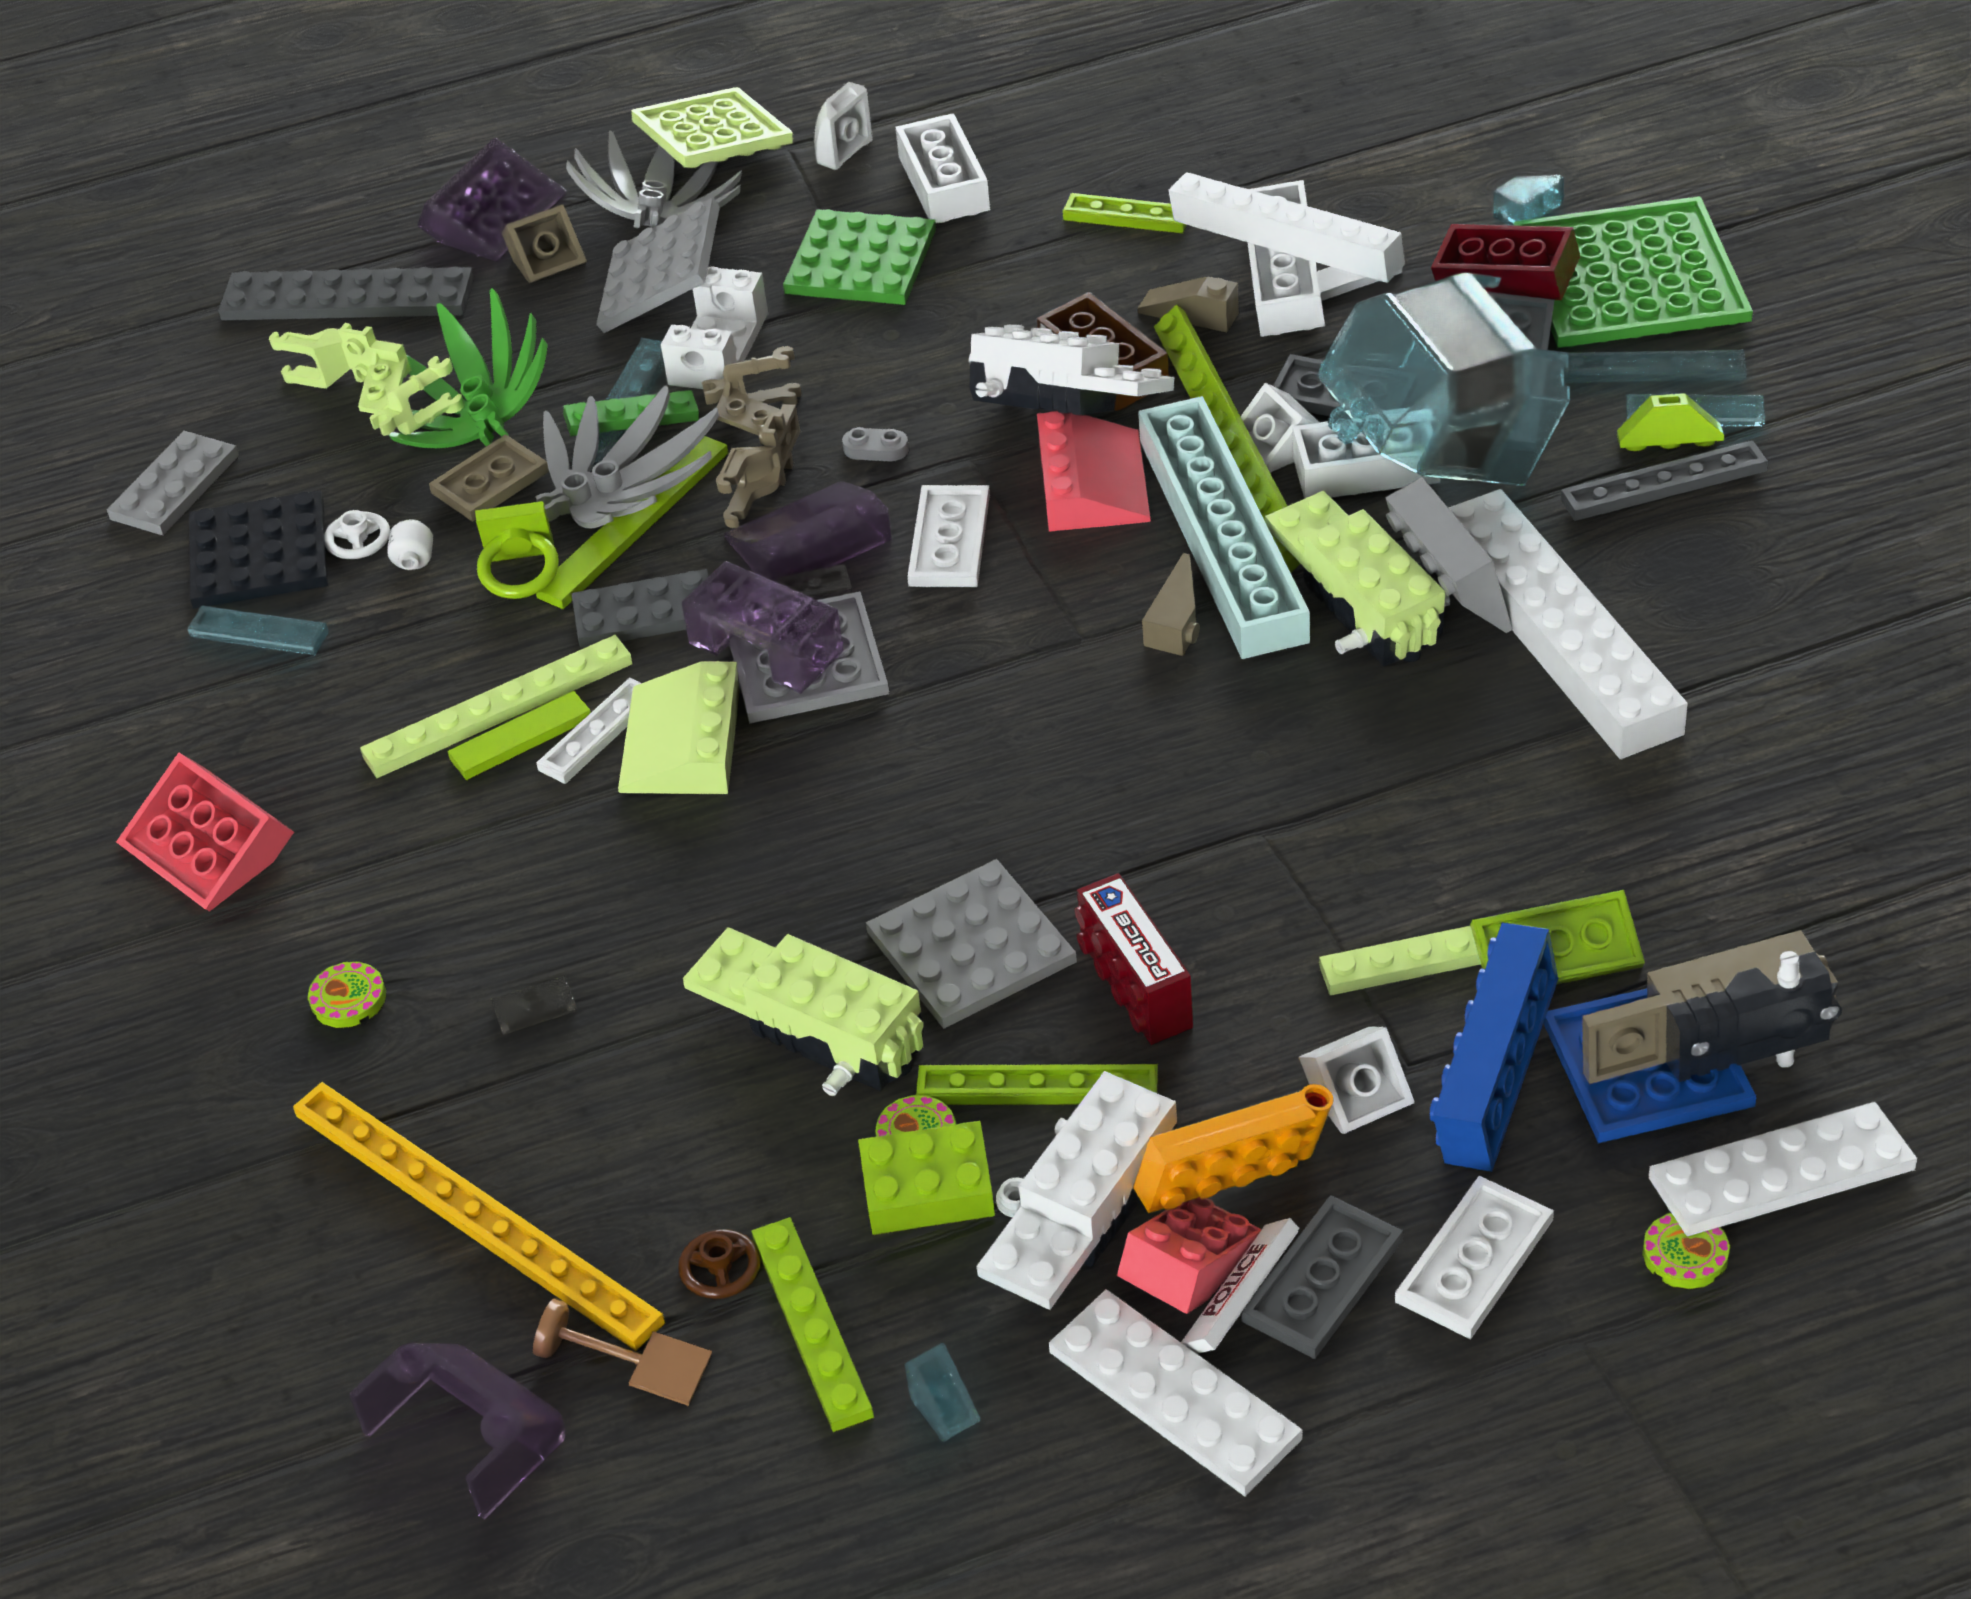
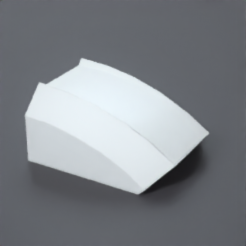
[814,82,873,170]

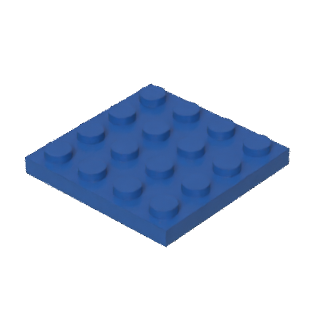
[1543,989,1756,1143]

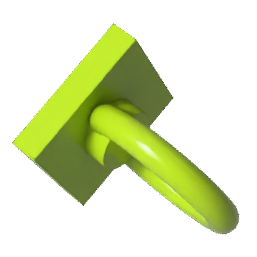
[475,501,559,599]

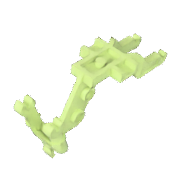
[269,323,465,436]

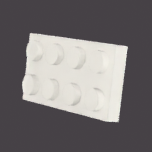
[907,485,990,587]
[1395,1176,1554,1339]

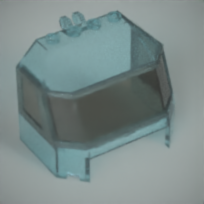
[1317,273,1570,486]

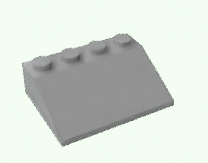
[1386,477,1512,633]

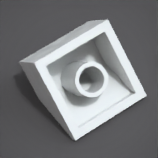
[1241,383,1320,473]
[1299,1027,1415,1134]

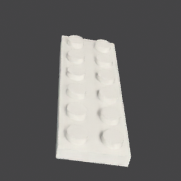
[1649,1102,1917,1236]
[1049,1289,1302,1496]

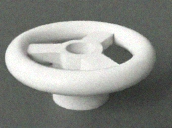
[324,510,390,559]

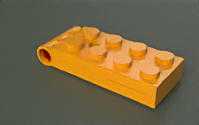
[1133,1084,1333,1213]

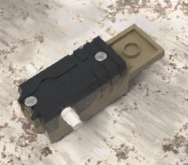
[1582,930,1842,1084]

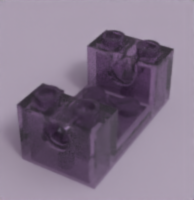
[681,561,844,694]

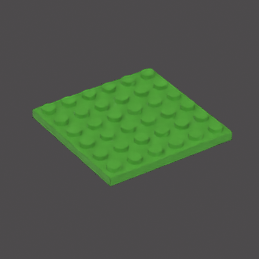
[1513,196,1753,348]

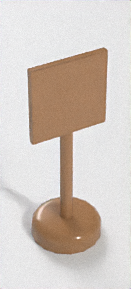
[533,1299,712,1406]

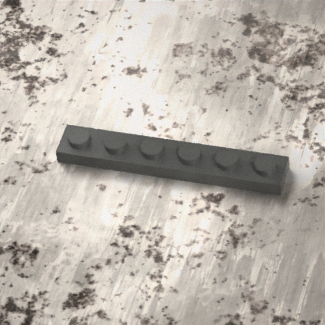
[1561,440,1768,521]

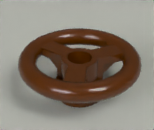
[678,1229,761,1299]

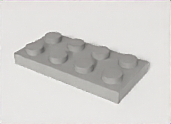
[107,431,239,535]

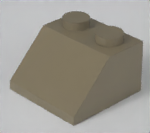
[502,204,587,284]

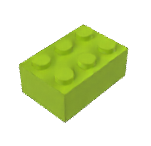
[858,1121,995,1235]

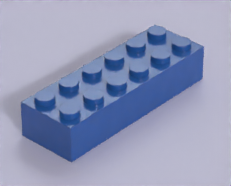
[1430,922,1558,1172]

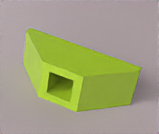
[1617,393,1724,451]

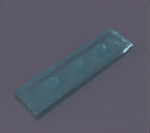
[1626,394,1765,426]
[187,606,329,655]

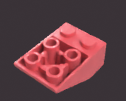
[1117,1197,1262,1314]

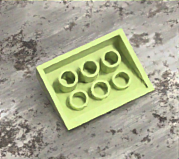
[618,661,740,794]

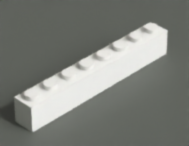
[1168,172,1405,283]

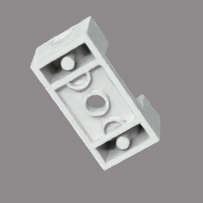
[661,267,768,389]

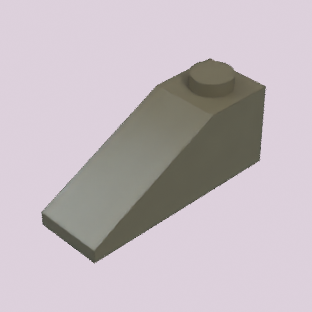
[1138,276,1239,332]
[1142,553,1200,656]

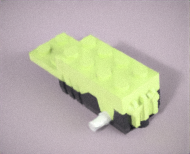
[1265,490,1450,667]
[683,927,924,1096]

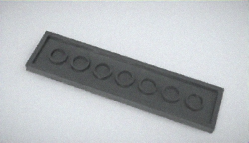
[218,266,474,321]

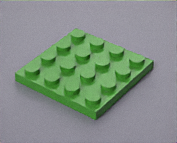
[783,209,936,305]

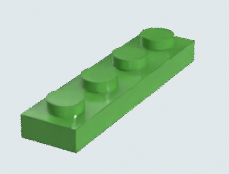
[564,390,699,436]

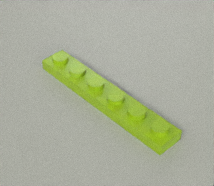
[751,1217,874,1432]

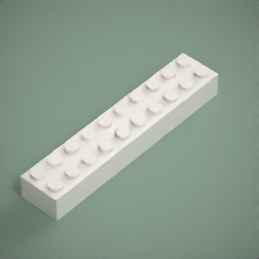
[1449,489,1688,759]

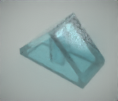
[904,1342,981,1441]

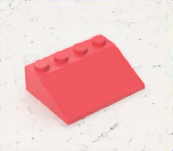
[1037,411,1151,532]
[116,752,294,912]

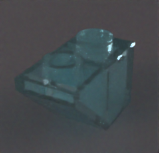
[1493,175,1564,225]

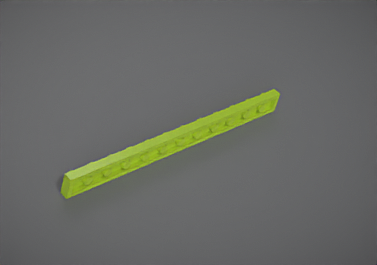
[1154,305,1301,573]

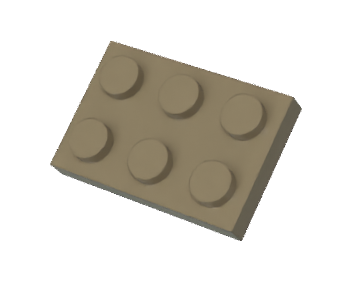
[429,434,549,522]

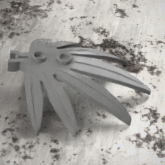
[566,131,742,228]
[535,385,719,528]

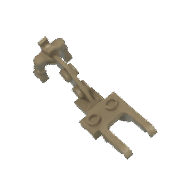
[702,346,802,528]

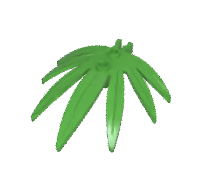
[388,288,548,448]

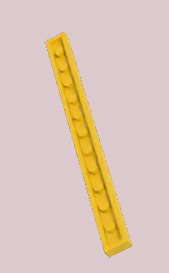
[293,1082,665,1351]

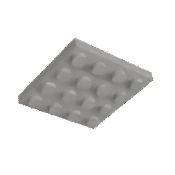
[596,197,720,333]
[724,591,889,724]
[866,859,1077,1029]

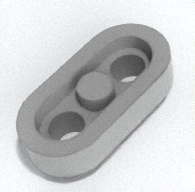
[842,427,909,461]

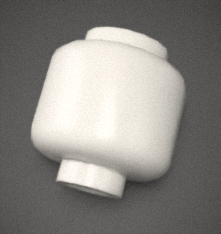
[388,519,433,570]

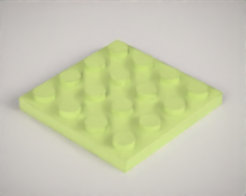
[632,87,793,168]

